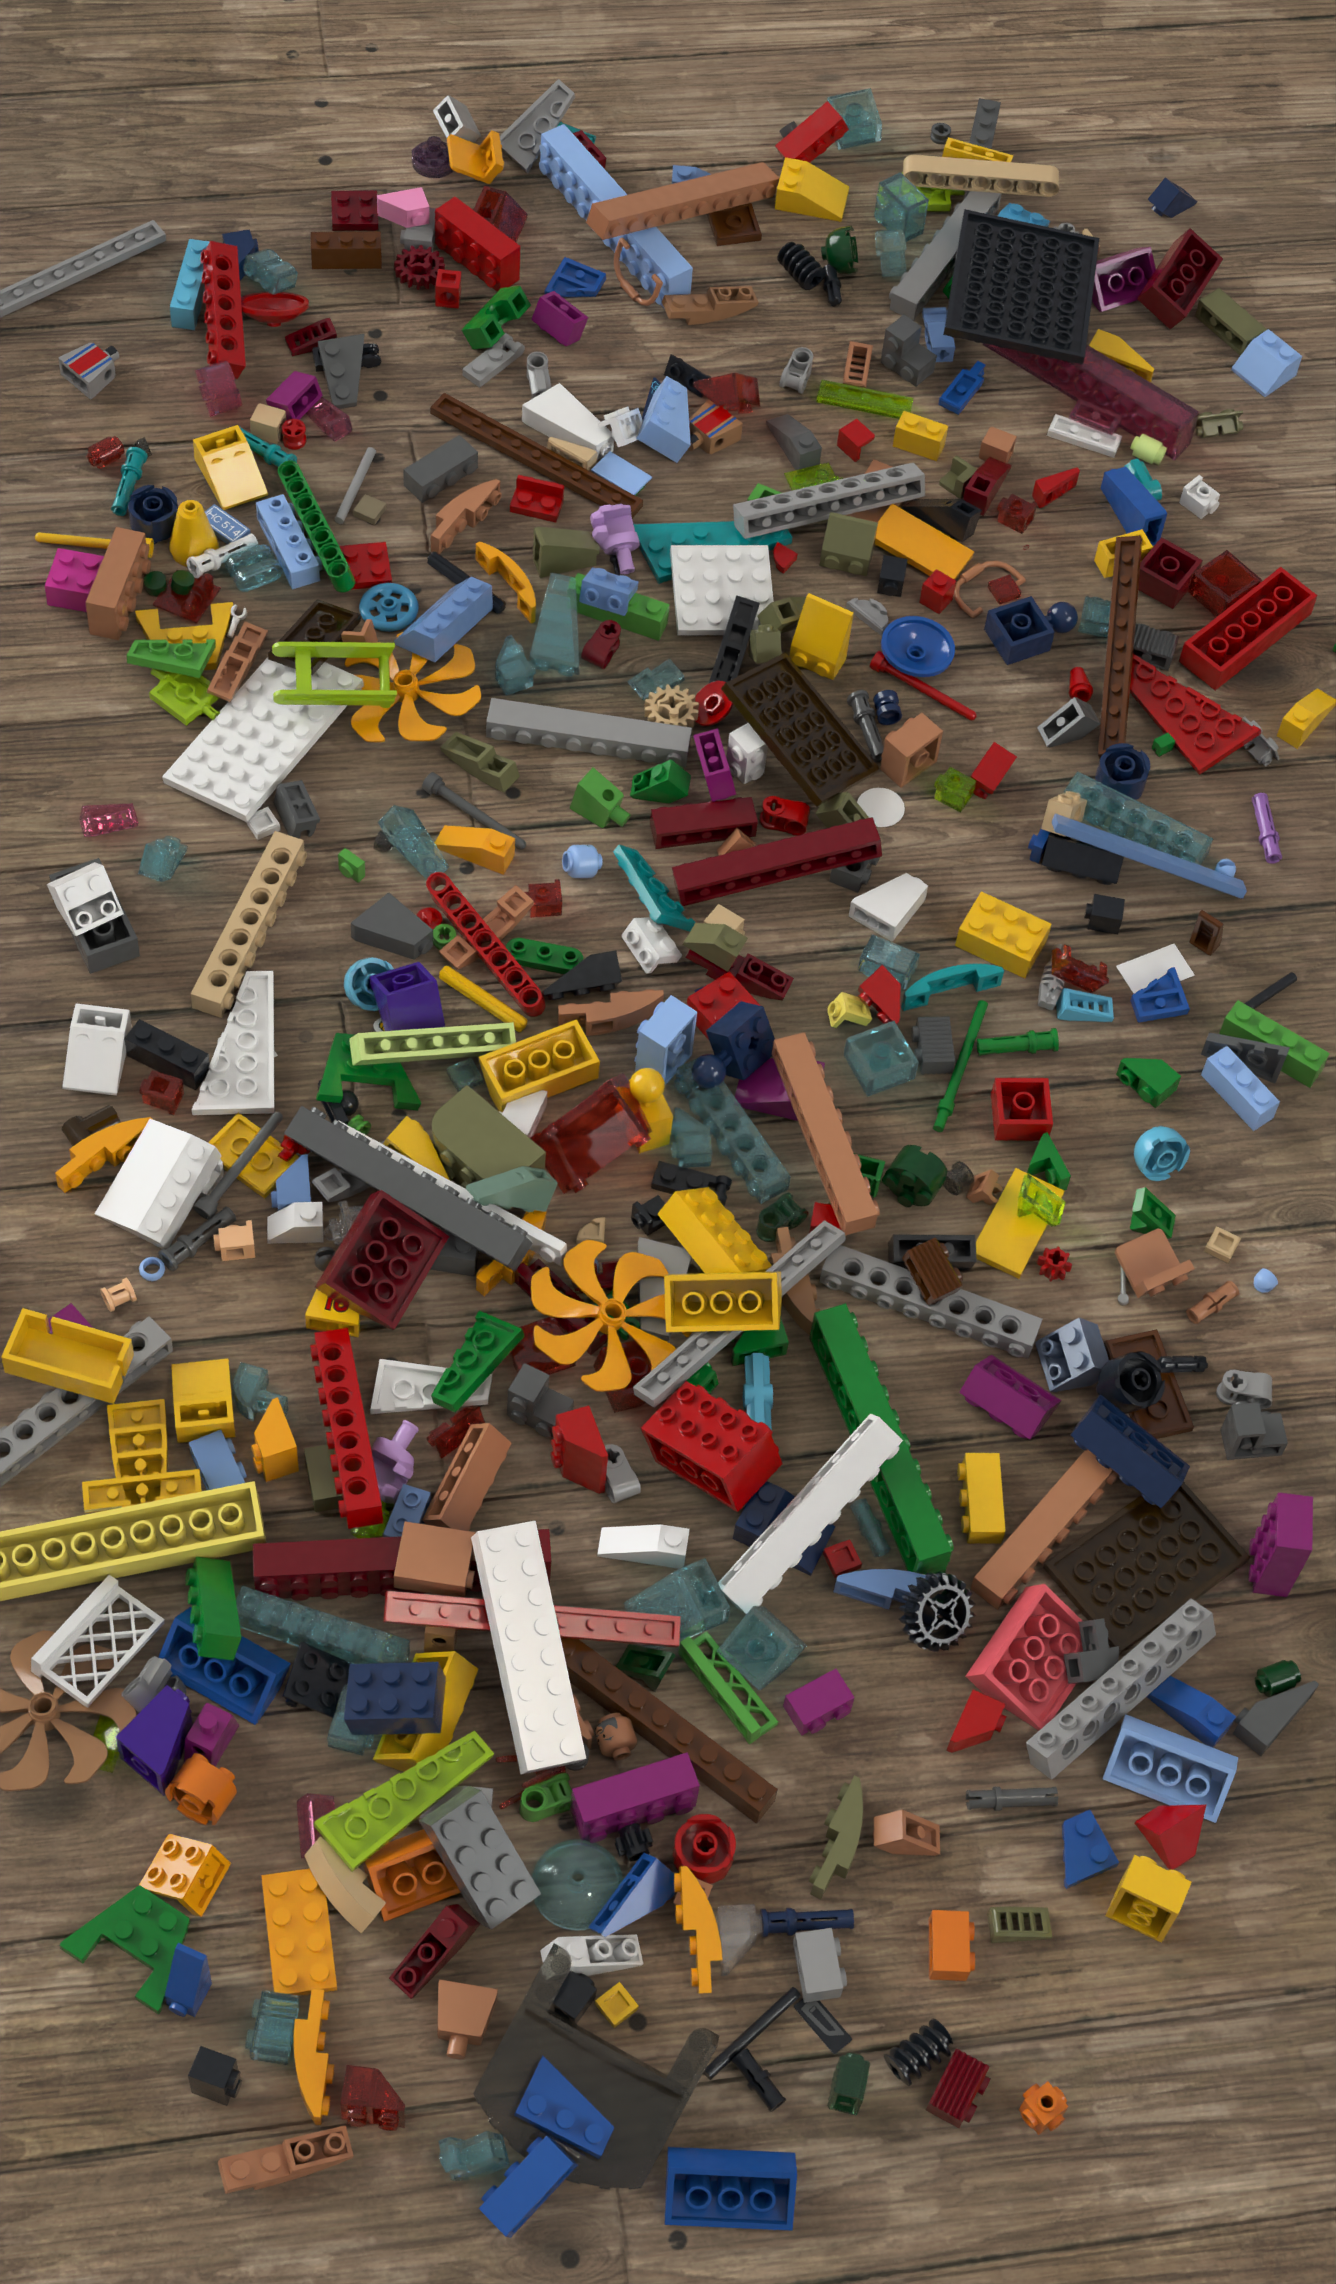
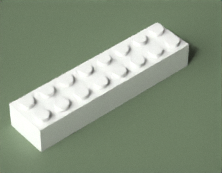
[471,1521,586,1774]

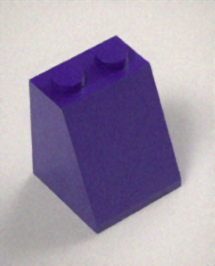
[369,962,445,1031]
[116,1685,193,1796]

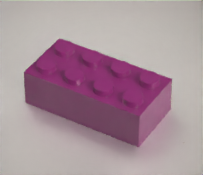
[1248,1492,1313,1597]
[570,1752,700,1843]

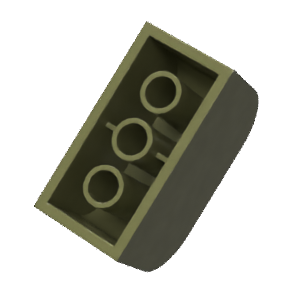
[432,1085,546,1209]

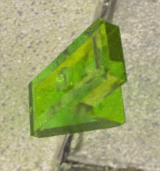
[1018,1174,1066,1227]

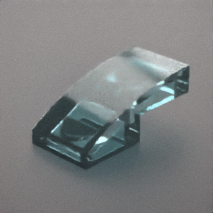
[628,658,685,701]

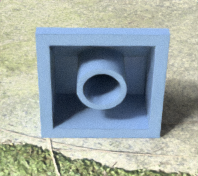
[1231,329,1302,397]

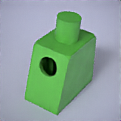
[570,767,631,828]

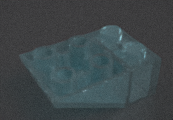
[624,1558,730,1650]

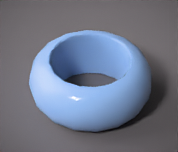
[139,1257,165,1281]

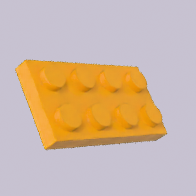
[261,1868,337,1999]

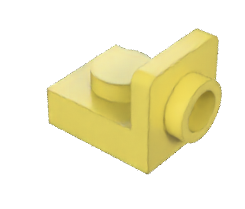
[827,992,872,1028]

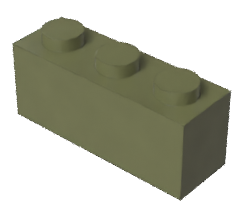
[1195,288,1267,356]

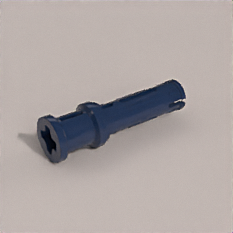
[759,1908,854,1937]

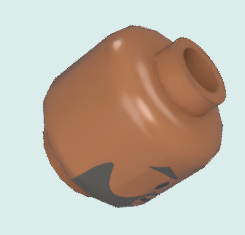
[595,1713,637,1760]

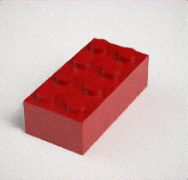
[435,196,521,292]

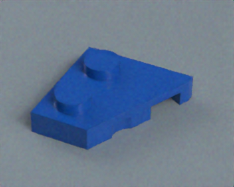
[544,257,606,297]
[1130,967,1190,1023]
[1062,1810,1119,1889]

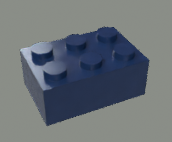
[344,1662,446,1735]

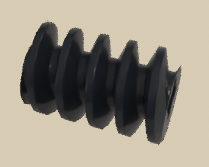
[777,242,826,290]
[884,2018,953,2086]

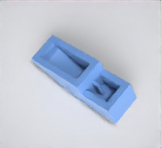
[833,1569,925,1609]

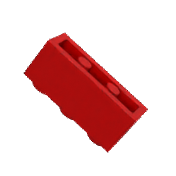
[775,101,849,163]

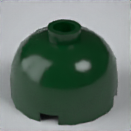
[821,226,858,274]

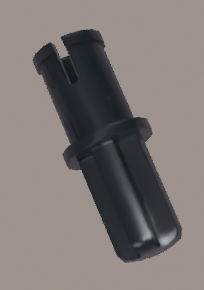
[823,264,842,307]

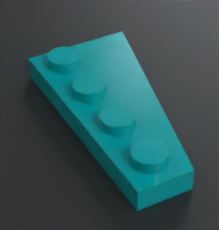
[613,844,696,932]

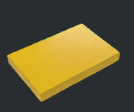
[208,1112,299,1199]

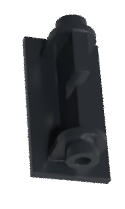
[664,354,714,398]

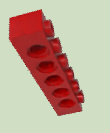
[200,241,246,379]

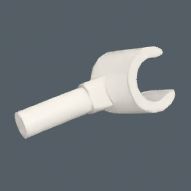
[227,605,247,638]

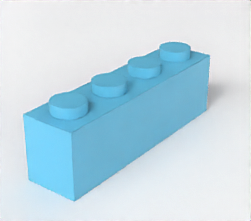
[170,239,209,330]

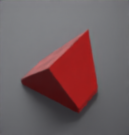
[1135,1804,1206,1870]

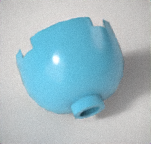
[344,957,394,1011]
[1134,1126,1190,1181]

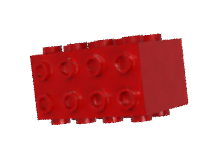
[641,1381,783,1512]

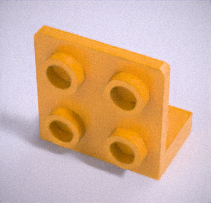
[139,1834,231,1917]

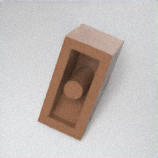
[873,1810,940,1856]

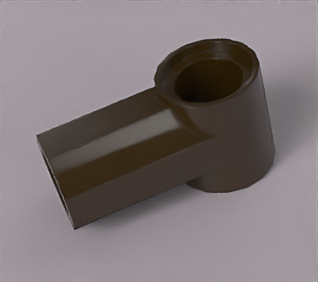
[62,1105,121,1146]

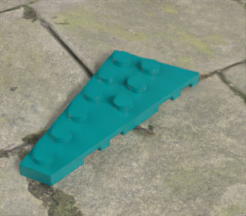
[633,521,793,584]

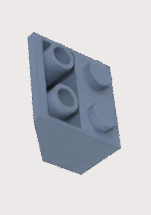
[1035,1318,1109,1392]

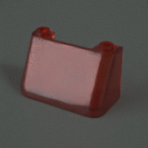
[530,1073,653,1194]

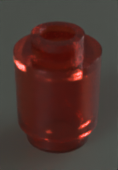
[87,436,125,469]

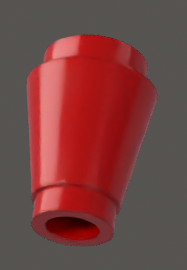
[1069,667,1093,702]

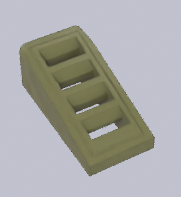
[987,1907,1052,1943]

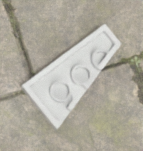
[370,1359,492,1414]

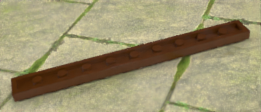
[430,393,643,518]
[1098,536,1142,759]

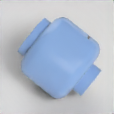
[562,845,602,878]

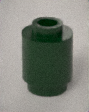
[1255,1660,1301,1697]

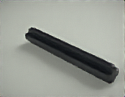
[427,551,506,614]

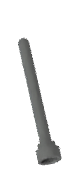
[422,772,526,849]
[193,1112,283,1220]

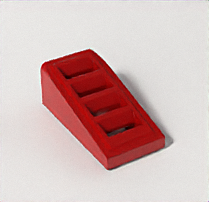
[1032,467,1080,508]

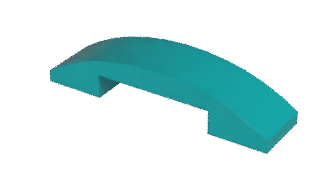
[902,964,1004,1011]

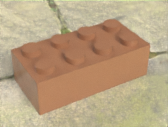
[86,527,151,640]

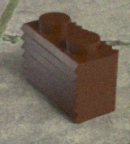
[902,1237,963,1306]

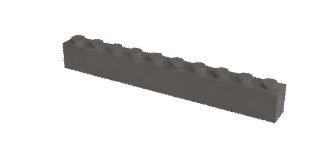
[284,1106,533,1272]

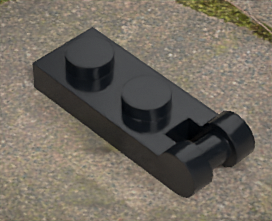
[651,1161,732,1206]

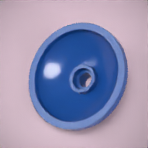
[881,616,955,677]

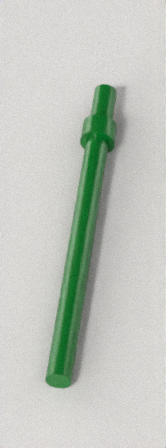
[933,1000,988,1132]

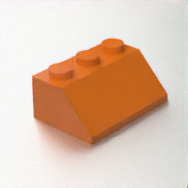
[363,1829,461,1922]

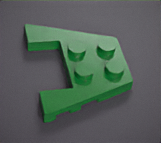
[316,1033,421,1111]
[59,1885,191,2015]

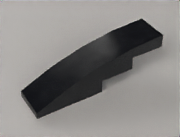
[709,595,760,683]

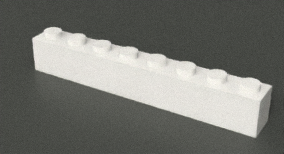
[715,1414,903,1614]

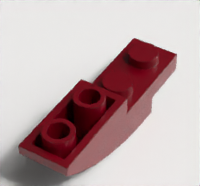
[685,949,794,1001]

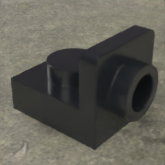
[631,1195,666,1236]

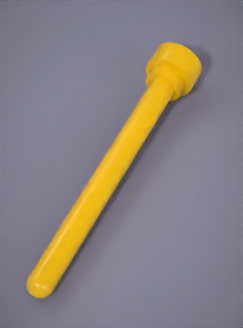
[35,532,154,558]

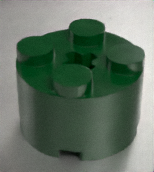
[882,1145,948,1208]

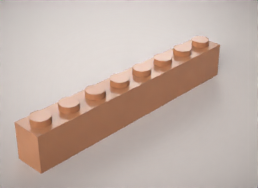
[772,1032,880,1235]
[970,1450,1119,1610]

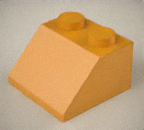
[251,1397,299,1482]

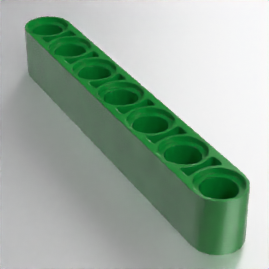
[277,460,355,592]

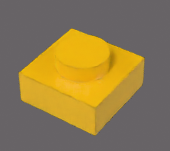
[595,1982,639,2028]

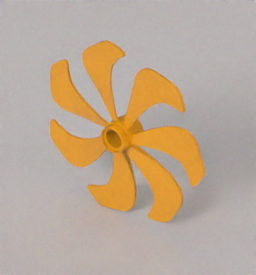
[345,632,481,742]
[531,1240,692,1392]

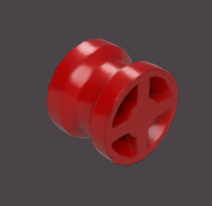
[282,419,306,450]

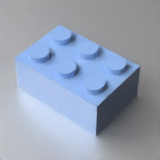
[634,995,697,1085]

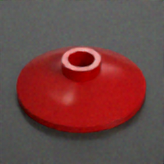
[695,681,734,726]

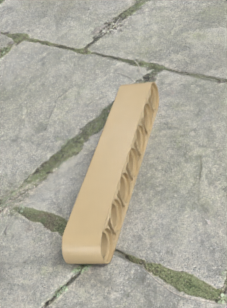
[903,155,1059,197]

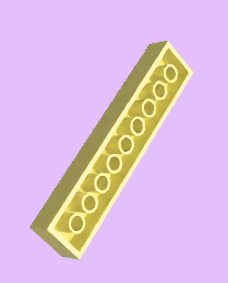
[0,1481,267,1601]

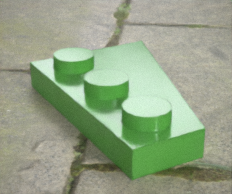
[127,639,216,678]

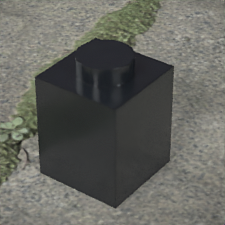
[877,555,908,597]
[1084,894,1125,935]
[549,1971,597,2027]

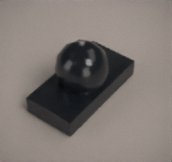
[318,1080,359,1125]

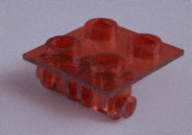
[153,570,221,624]

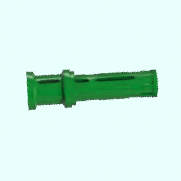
[976,1028,1059,1056]

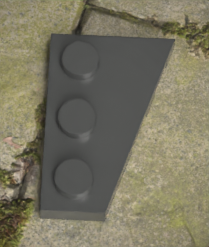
[318,333,365,410]
[1201,1032,1290,1083]

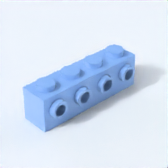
[256,494,322,589]

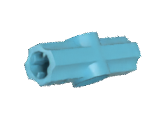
[743,1353,773,1430]

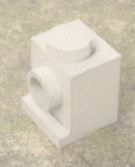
[1179,475,1220,519]

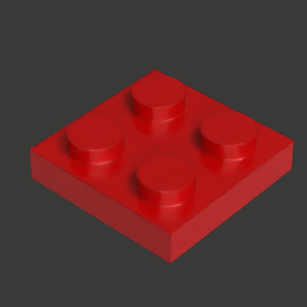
[339,542,392,590]

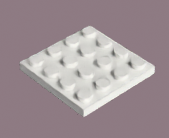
[670,545,774,635]

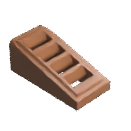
[842,341,873,389]

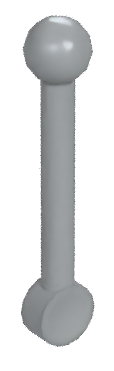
[1118,1266,1129,1305]

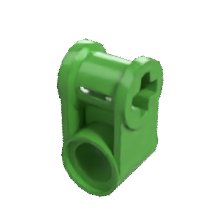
[519,1773,572,1822]

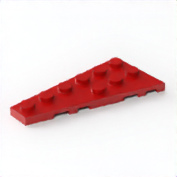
[1130,654,1261,775]

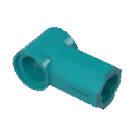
[1124,458,1162,501]

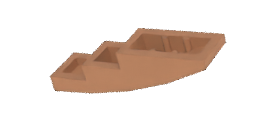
[207,621,268,702]

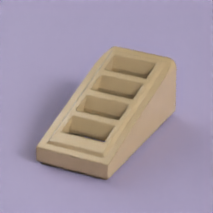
[547,437,598,472]

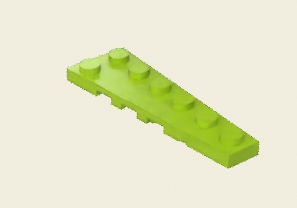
[313,1731,494,1872]

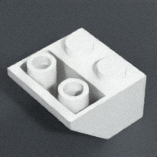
[47,862,124,936]

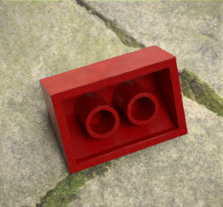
[550,1405,608,1494]

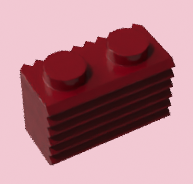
[926,2049,991,2128]

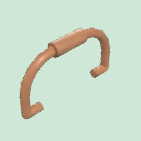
[614,238,663,306]
[954,561,1026,618]

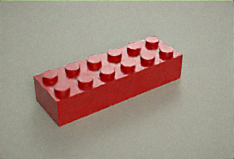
[1179,567,1318,691]

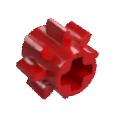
[1037,1246,1072,1282]

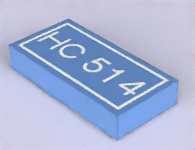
[205,504,251,549]

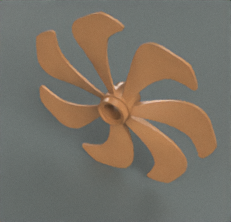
[0,1630,137,1791]

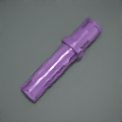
[1252,793,1282,864]

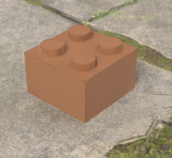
[880,713,943,788]

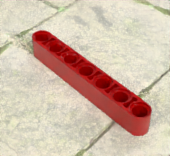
[426,872,546,1017]

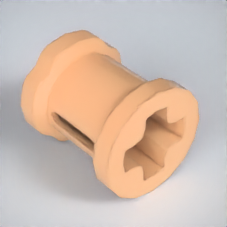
[100,1278,137,1312]

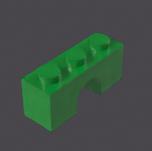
[461,286,531,349]

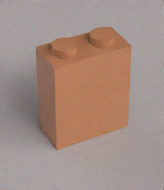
[394,1521,476,1598]

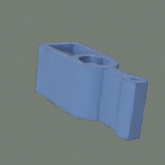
[922,307,955,362]

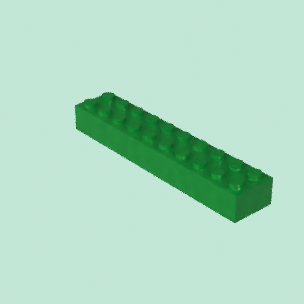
[809,1303,954,1575]

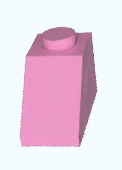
[377,187,429,228]

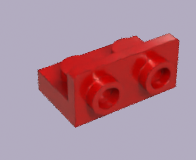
[510,475,565,523]

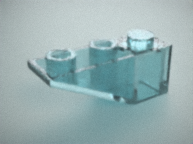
[377,805,449,880]

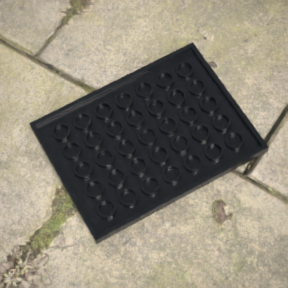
[943,209,1100,365]

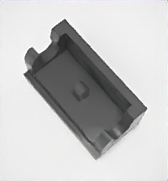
[273,780,320,839]

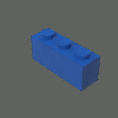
[479,2136,578,2238]

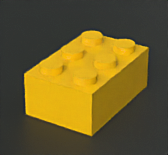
[955,891,1052,979]
[1105,1855,1192,1943]

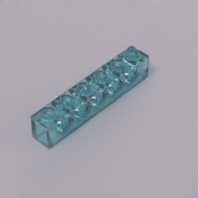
[1063,771,1213,865]
[674,1057,791,1204]
[236,1586,410,1664]

